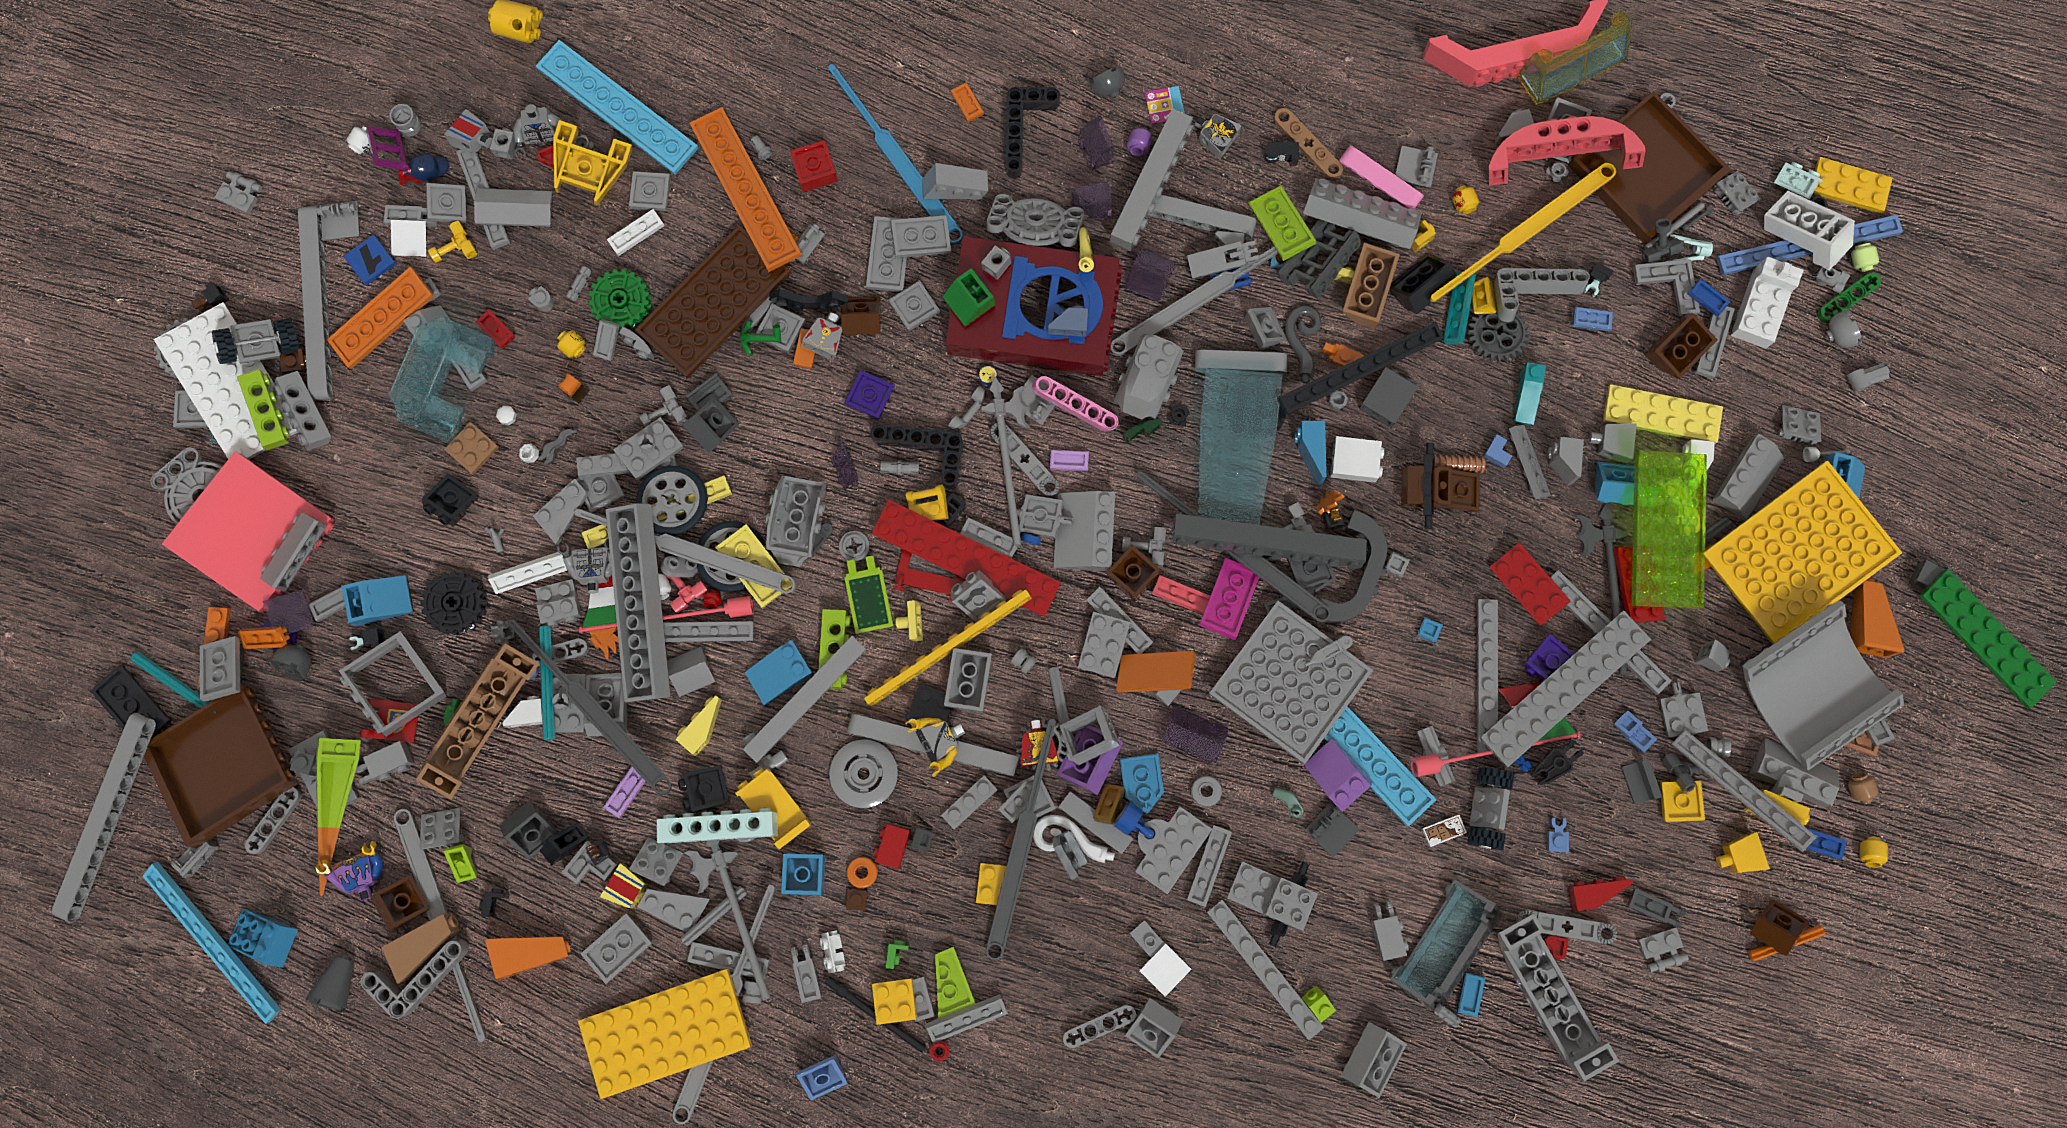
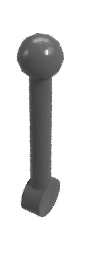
[1682,206,1714,231]

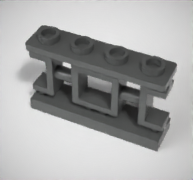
[1278,219,1361,299]

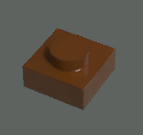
[846,889,868,911]

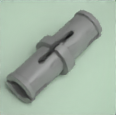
[880,460,919,475]

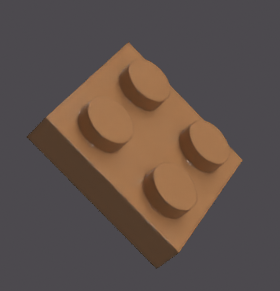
[444,422,499,475]

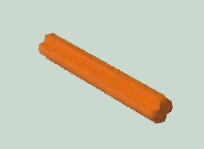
[1748,925,1825,961]

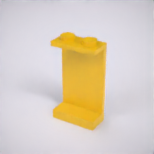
[735,768,811,849]

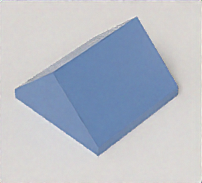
[796,1054,848,1100]

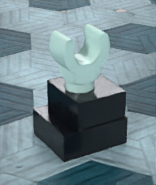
[1584,262,1614,297]
[349,628,385,651]

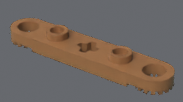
[1274,108,1343,180]

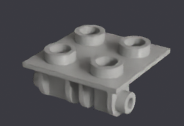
[1395,146,1438,188]
[1714,171,1761,216]
[316,201,360,241]
[1021,375,1062,425]
[1778,405,1821,445]
[420,808,464,850]
[629,837,683,886]

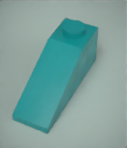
[1514,362,1546,425]

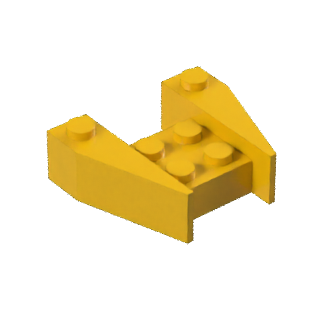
[553,120,633,206]

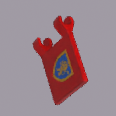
[360,698,419,743]

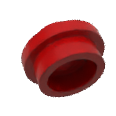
[929,1041,949,1061]

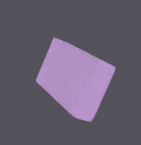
[1050,450,1089,471]

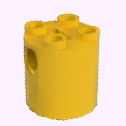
[488,0,543,43]

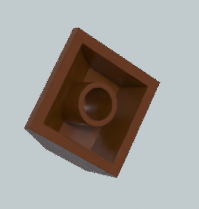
[841,296,881,336]
[1106,545,1161,602]
[371,874,430,933]
[1750,899,1810,956]

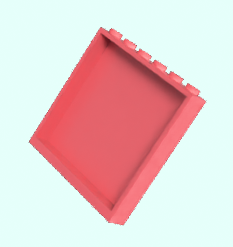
[162,451,335,613]

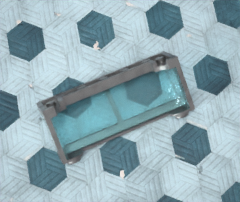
[1390,879,1502,1012]

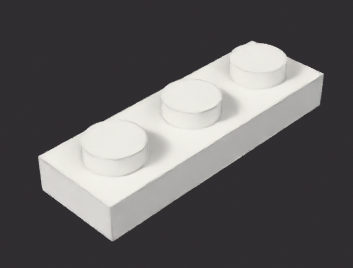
[607,209,665,256]

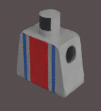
[444,109,492,153]

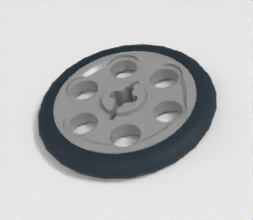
[636,466,708,535]
[697,521,767,592]

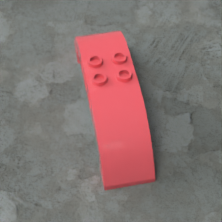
[1489,116,1646,186]

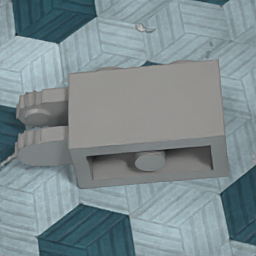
[355,741,415,785]
[1371,900,1408,961]

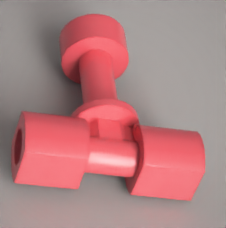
[662,564,709,614]

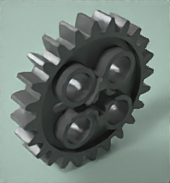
[1467,312,1531,364]

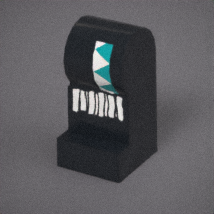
[1263,142,1299,166]

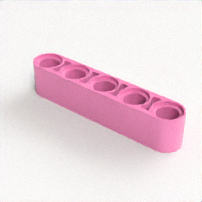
[1339,145,1424,209]
[1032,376,1118,432]

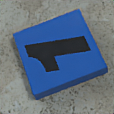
[343,234,396,286]

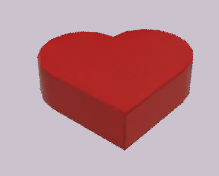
[537,145,554,168]
[1544,935,1569,960]

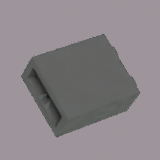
[1359,367,1418,429]

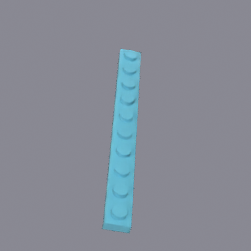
[143,862,281,1024]

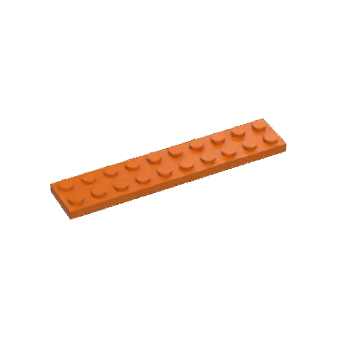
[690,107,802,272]

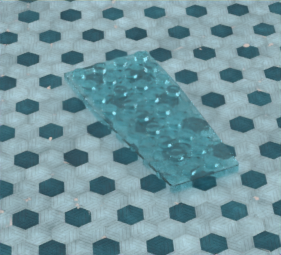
[1199,368,1282,525]

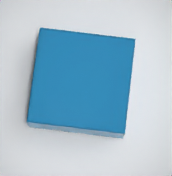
[1417,617,1443,643]

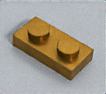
[1093,784,1125,825]

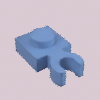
[1547,818,1569,853]

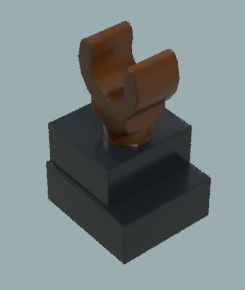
[191,282,229,312]
[585,839,612,865]

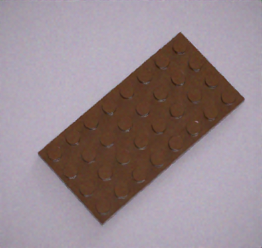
[635,225,792,379]

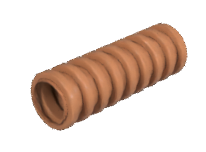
[1434,454,1486,473]

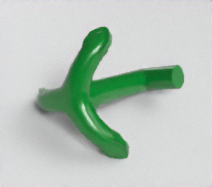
[739,320,781,356]

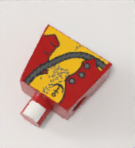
[1021,720,1059,767]

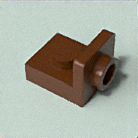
[280,348,307,374]

